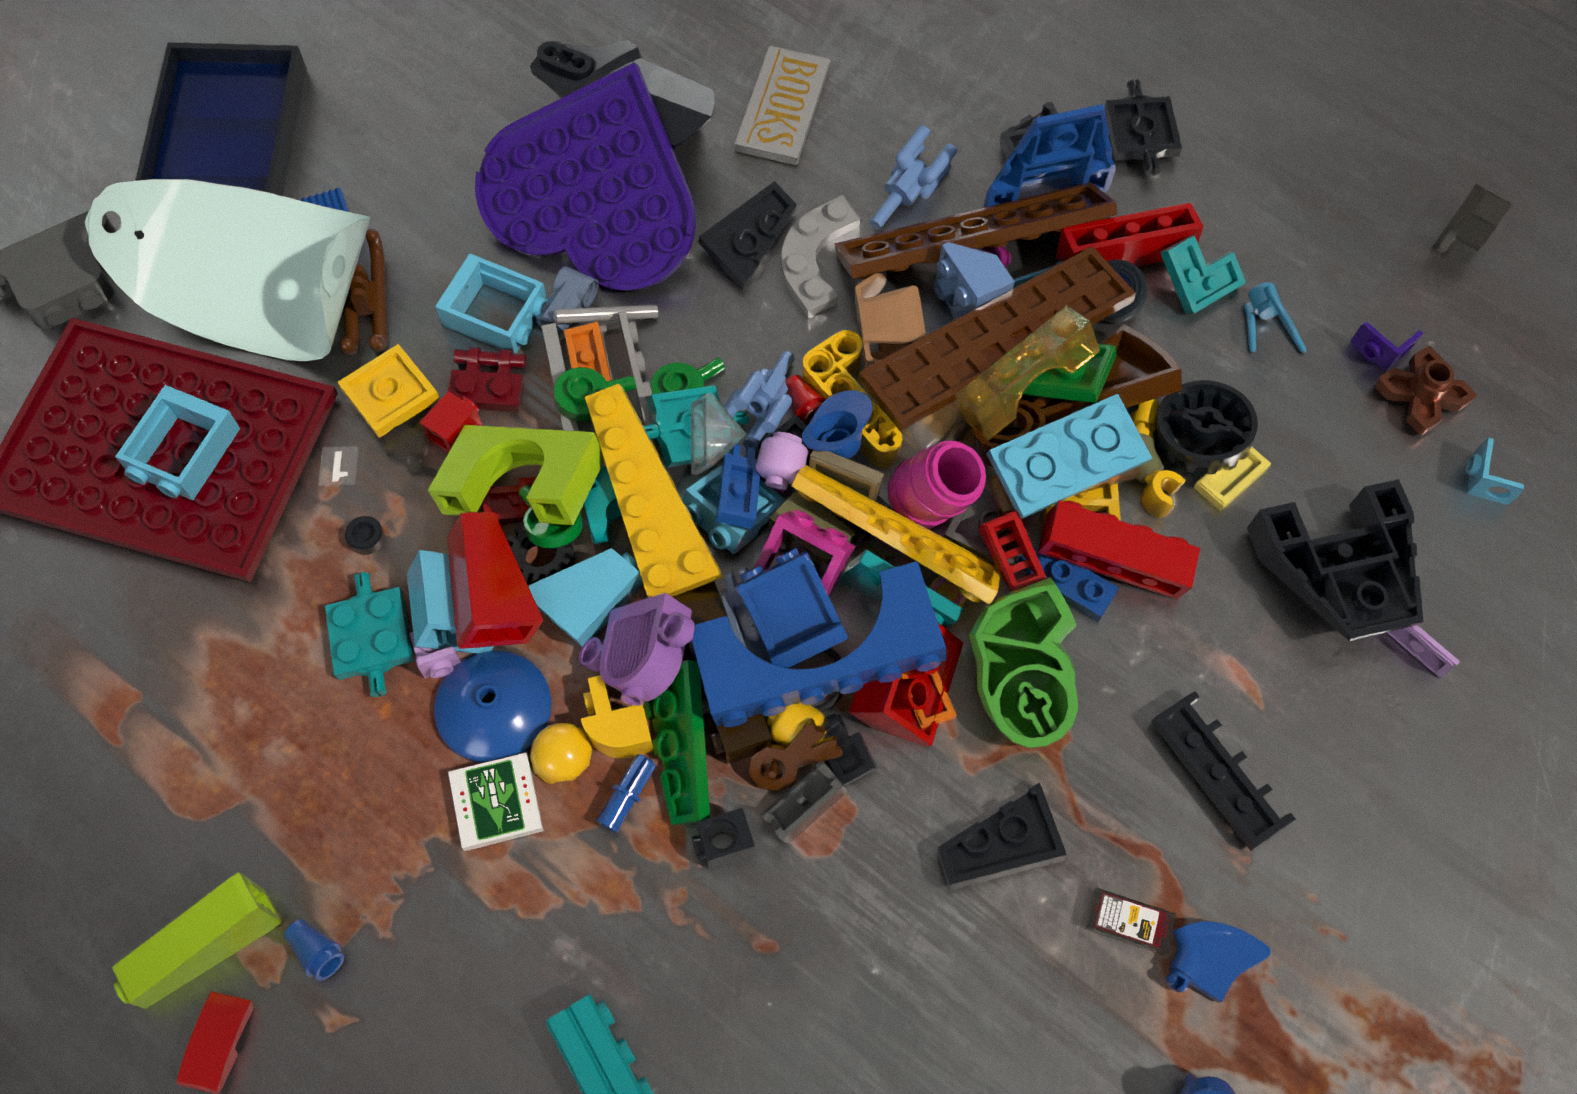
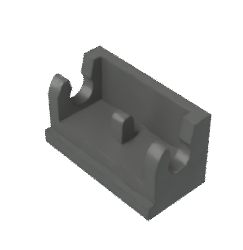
[761,761,849,844]

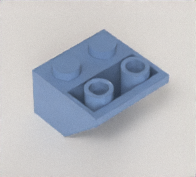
[934,242,1015,320]

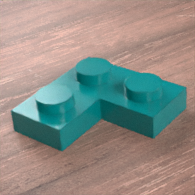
[1160,235,1246,314]

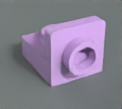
[409,632,461,679]

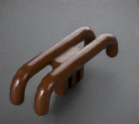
[340,229,387,356]

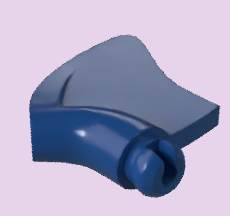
[1165,922,1271,1003]

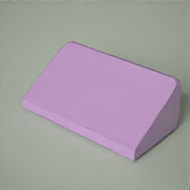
[1387,625,1460,678]

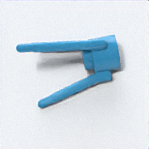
[1244,282,1306,353]

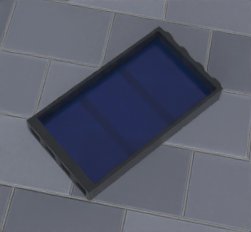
[134,42,307,239]

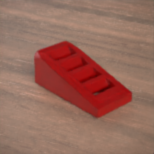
[978,510,1047,592]

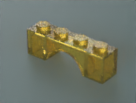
[954,306,1100,440]

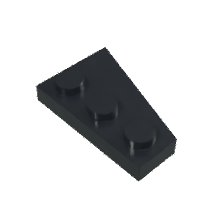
[698,181,797,291]
[937,782,1067,891]

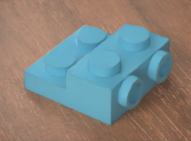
[682,465,786,554]

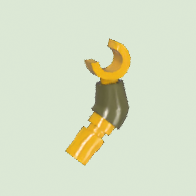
[1130,399,1186,518]

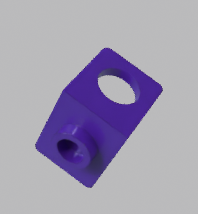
[1351,321,1424,372]

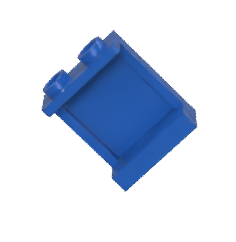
[736,548,849,668]

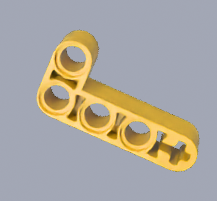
[802,330,903,469]

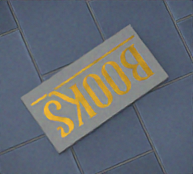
[734,45,831,165]

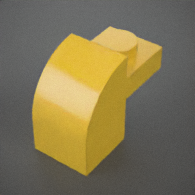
[581,675,654,758]

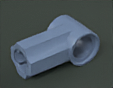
[536,266,599,334]

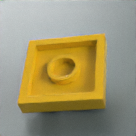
[337,344,440,438]

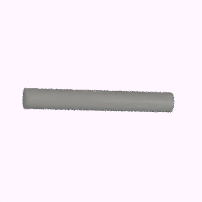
[553,305,658,324]

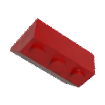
[849,623,964,746]

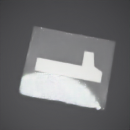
[318,446,359,486]

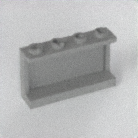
[542,311,656,447]

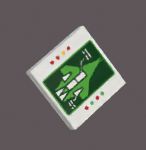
[448,752,544,851]

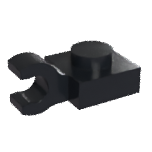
[823,713,878,786]

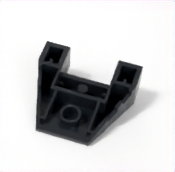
[1247,479,1424,641]

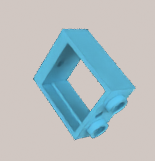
[435,253,548,354]
[115,385,240,500]

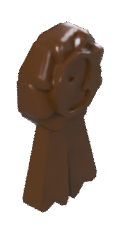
[749,718,843,791]

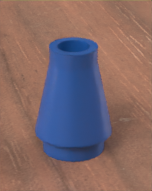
[284,919,344,981]

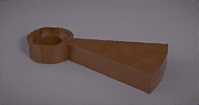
[973,324,1182,467]

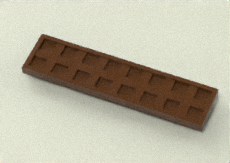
[859,246,1136,431]

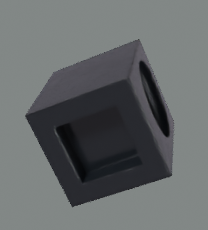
[691,807,755,870]

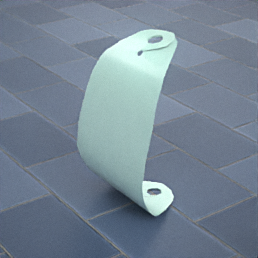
[85,179,371,361]

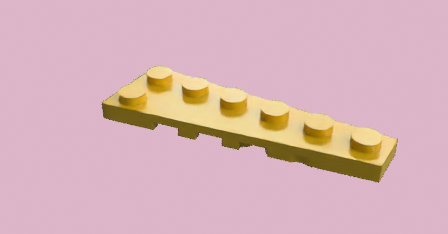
[585,383,723,598]
[791,465,1000,605]

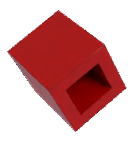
[420,391,483,453]

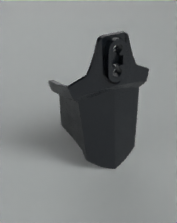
[530,39,715,149]

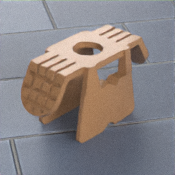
[855,273,926,368]

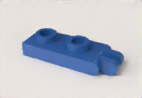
[715,444,760,529]
[1016,545,1119,622]

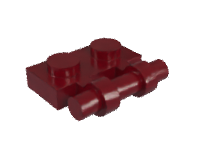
[448,347,527,412]

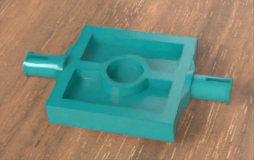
[644,385,749,468]
[325,572,414,697]

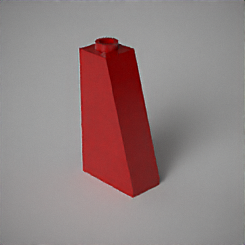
[447,512,543,649]

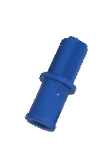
[595,754,655,833]

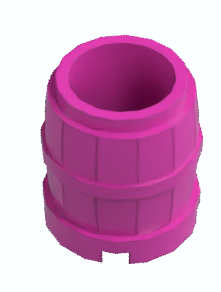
[887,441,986,529]

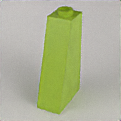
[112,872,282,1009]

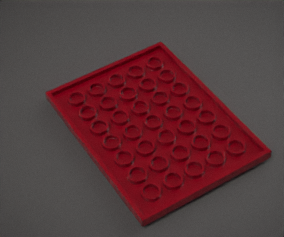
[0,317,338,583]

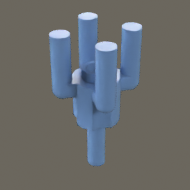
[870,124,957,229]
[715,351,795,450]

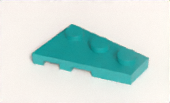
[838,550,963,628]

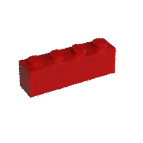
[1056,202,1204,266]
[1038,500,1200,600]

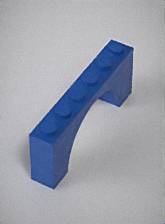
[692,561,946,727]

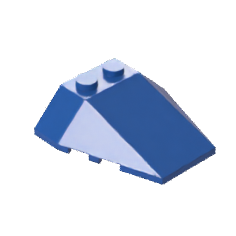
[983,104,1116,208]

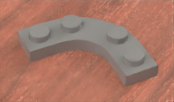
[781,195,860,319]

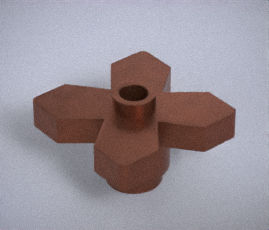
[1374,346,1477,435]

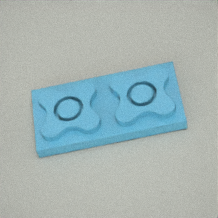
[987,394,1152,519]

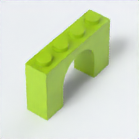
[428,425,605,525]

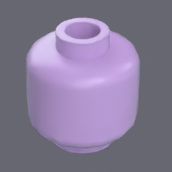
[756,432,808,490]

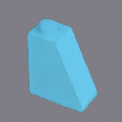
[528,548,644,647]
[407,550,494,653]

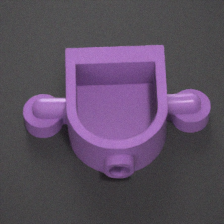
[579,593,695,706]

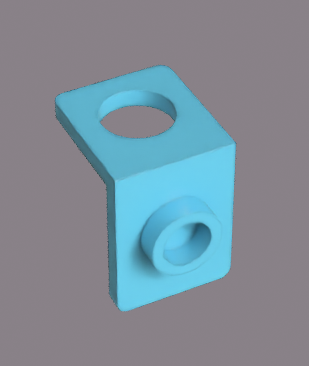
[1466,437,1524,505]

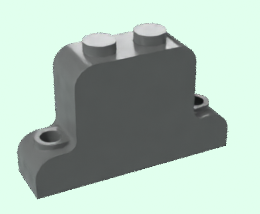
[0,211,116,328]

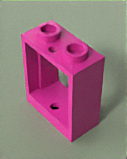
[755,510,856,598]

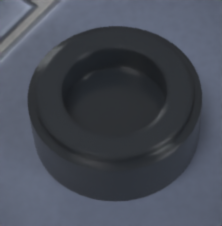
[345,516,385,555]

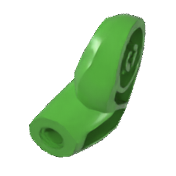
[968,578,1078,748]

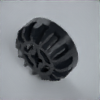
[1154,380,1258,475]

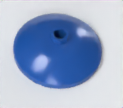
[434,651,552,763]

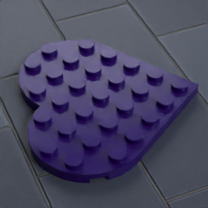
[475,62,696,291]

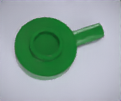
[651,357,726,394]
[554,367,636,422]
[519,485,583,548]

